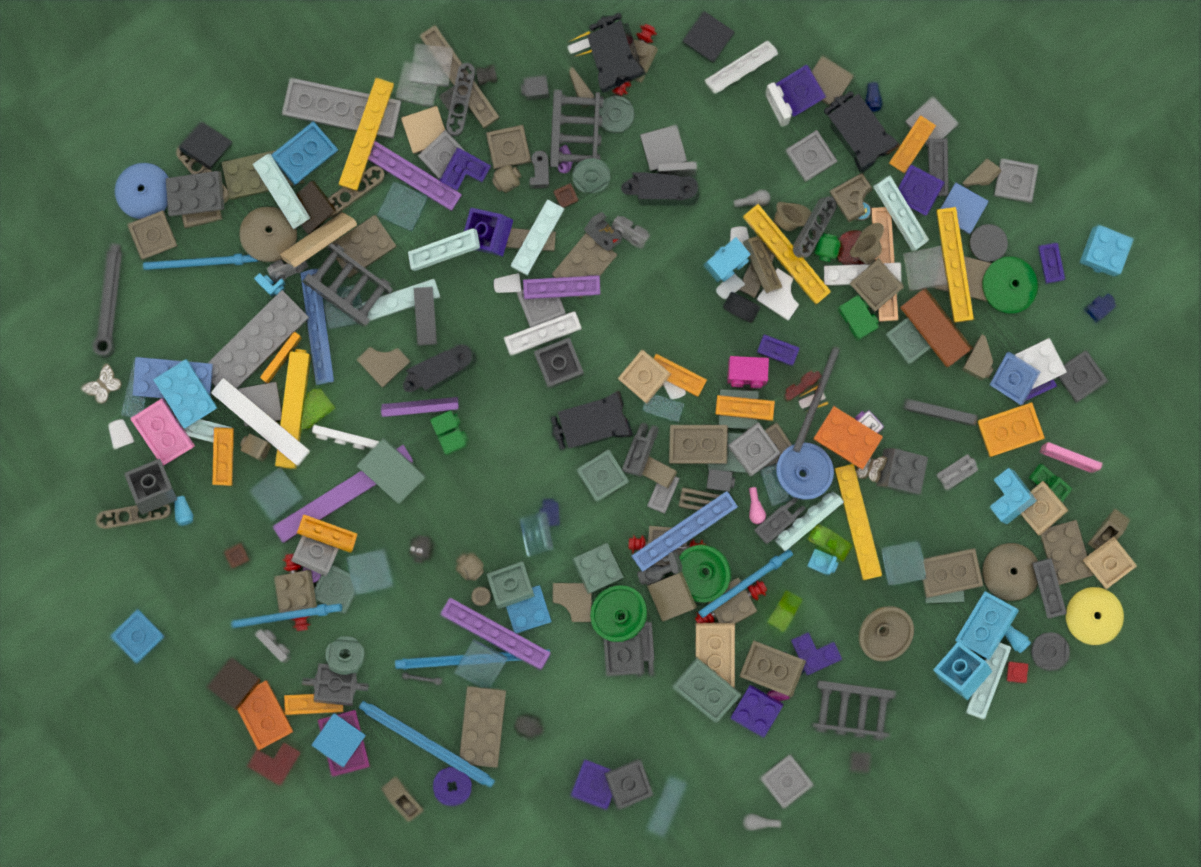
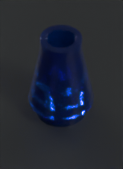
[865,82,883,112]

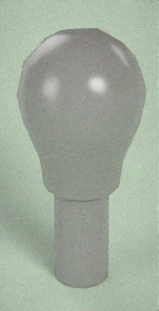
[734,189,771,208]
[743,814,781,831]

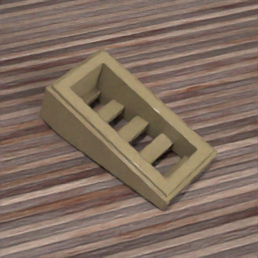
[569,67,595,109]

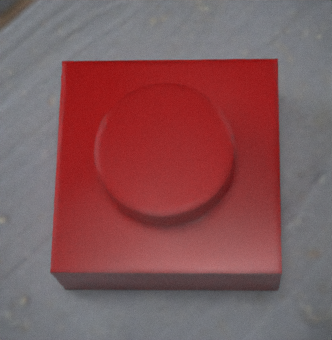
[1006,662,1028,683]

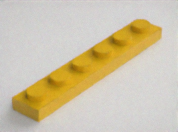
[339,78,394,191]
[743,204,831,305]
[936,207,974,323]
[834,464,882,580]

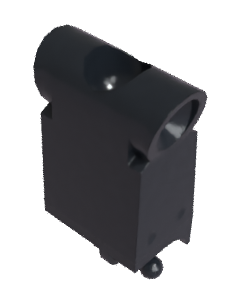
[587,12,647,93]
[824,91,900,174]
[621,172,700,206]
[403,344,477,393]
[550,390,634,451]

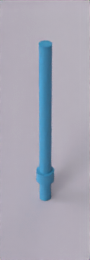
[143,253,258,270]
[699,549,793,618]
[231,603,342,628]

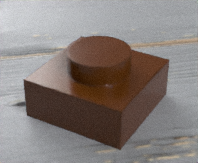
[553,183,579,208]
[224,543,250,569]

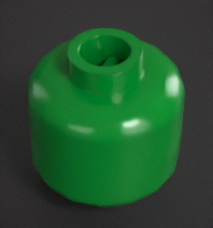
[814,233,841,262]

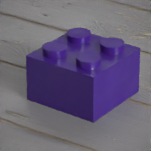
[464,208,513,257]

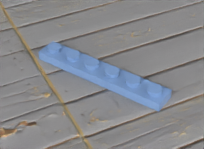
[301,269,334,385]
[631,491,738,572]

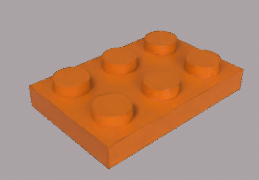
[813,406,883,470]
[237,680,294,750]

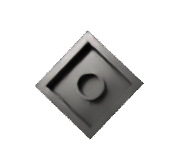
[534,337,584,390]
[876,448,928,495]
[124,459,177,515]

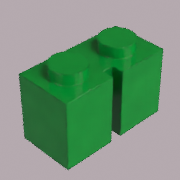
[837,295,879,341]
[430,410,469,456]

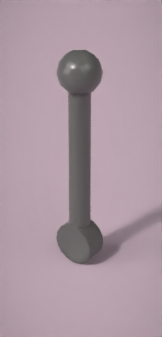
[402,672,442,685]

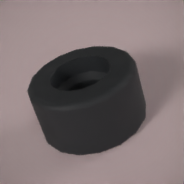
[723,292,760,323]

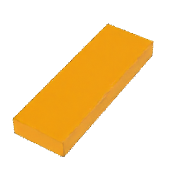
[889,115,936,174]
[261,332,302,383]
[653,354,707,397]
[715,395,775,421]
[212,427,234,486]
[297,514,358,553]
[284,694,344,715]

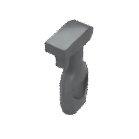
[637,551,682,586]

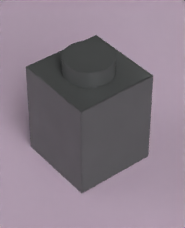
[520,75,549,101]
[706,469,735,493]

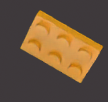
[977,402,1045,457]

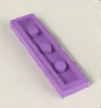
[523,275,601,299]
[381,397,459,417]

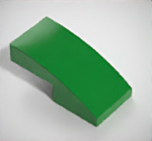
[1028,464,1072,502]

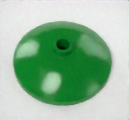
[982,257,1038,314]
[674,544,731,602]
[590,585,647,642]

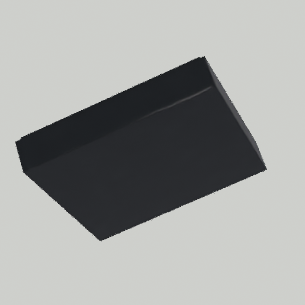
[682,11,735,63]
[179,121,232,170]

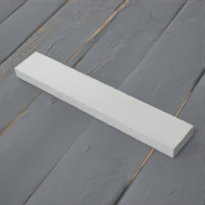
[211,378,310,466]

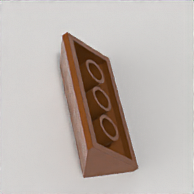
[900,288,973,368]

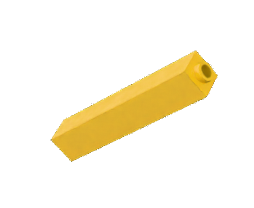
[275,349,311,469]

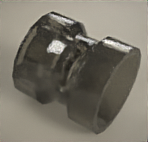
[475,64,498,86]

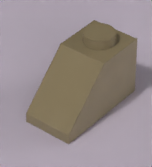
[962,335,994,381]
[240,433,272,462]
[1088,509,1130,550]
[381,776,424,822]

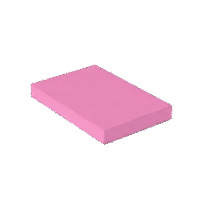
[130,398,195,466]
[1039,442,1103,473]

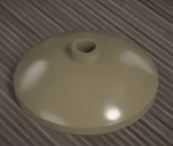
[240,207,297,262]
[982,543,1038,601]
[859,606,914,661]

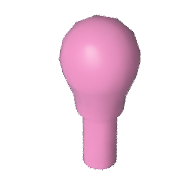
[749,487,766,525]

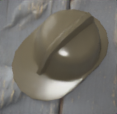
[773,202,812,231]
[850,223,884,265]

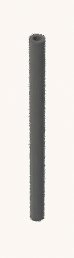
[793,347,840,453]

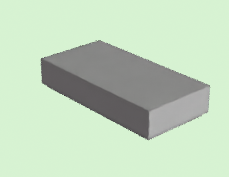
[647,477,680,514]

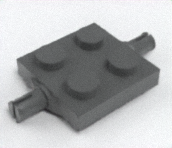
[302,663,369,706]

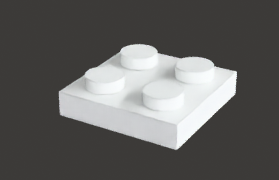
[765,82,792,127]
[1015,338,1067,390]

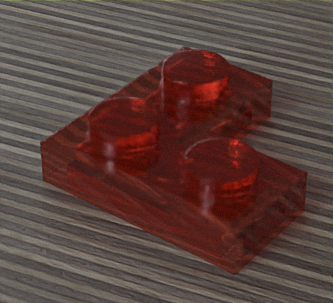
[783,370,822,403]
[247,742,301,786]

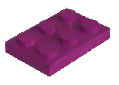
[318,710,370,777]

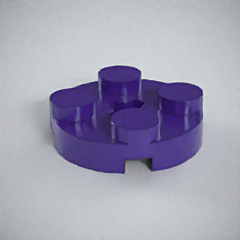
[433,767,472,806]

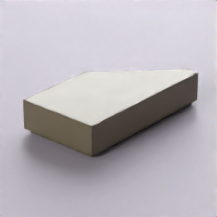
[963,159,1002,187]

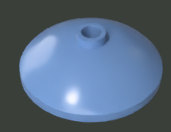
[115,163,169,219]
[776,443,834,500]

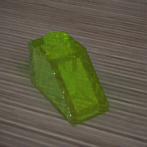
[301,388,335,431]
[807,524,853,562]
[766,590,802,633]

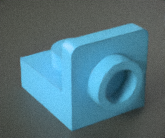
[254,273,285,297]
[807,549,838,576]

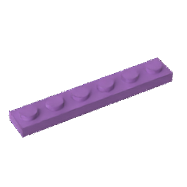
[368,141,462,211]
[440,598,551,671]

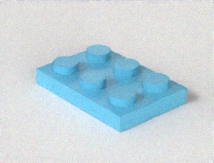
[153,359,217,429]
[955,591,1019,660]

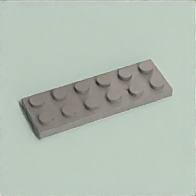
[282,78,402,139]
[208,290,309,389]

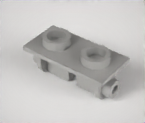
[611,216,650,249]
[267,259,309,283]
[936,454,978,491]

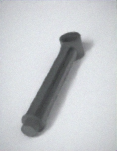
[93,244,123,358]

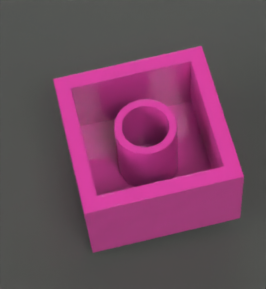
[727,356,769,389]

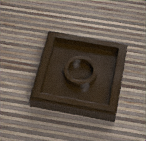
[296,180,337,234]
[207,657,261,710]

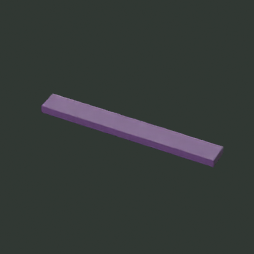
[273,445,413,543]

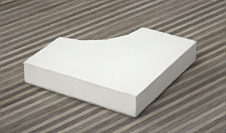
[757,268,799,321]

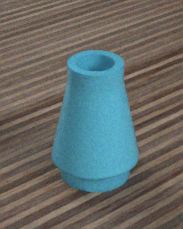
[174,496,194,526]
[1005,625,1031,654]

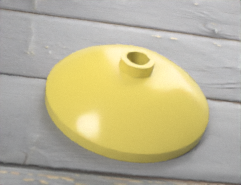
[1065,587,1124,645]

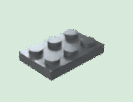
[166,171,224,217]

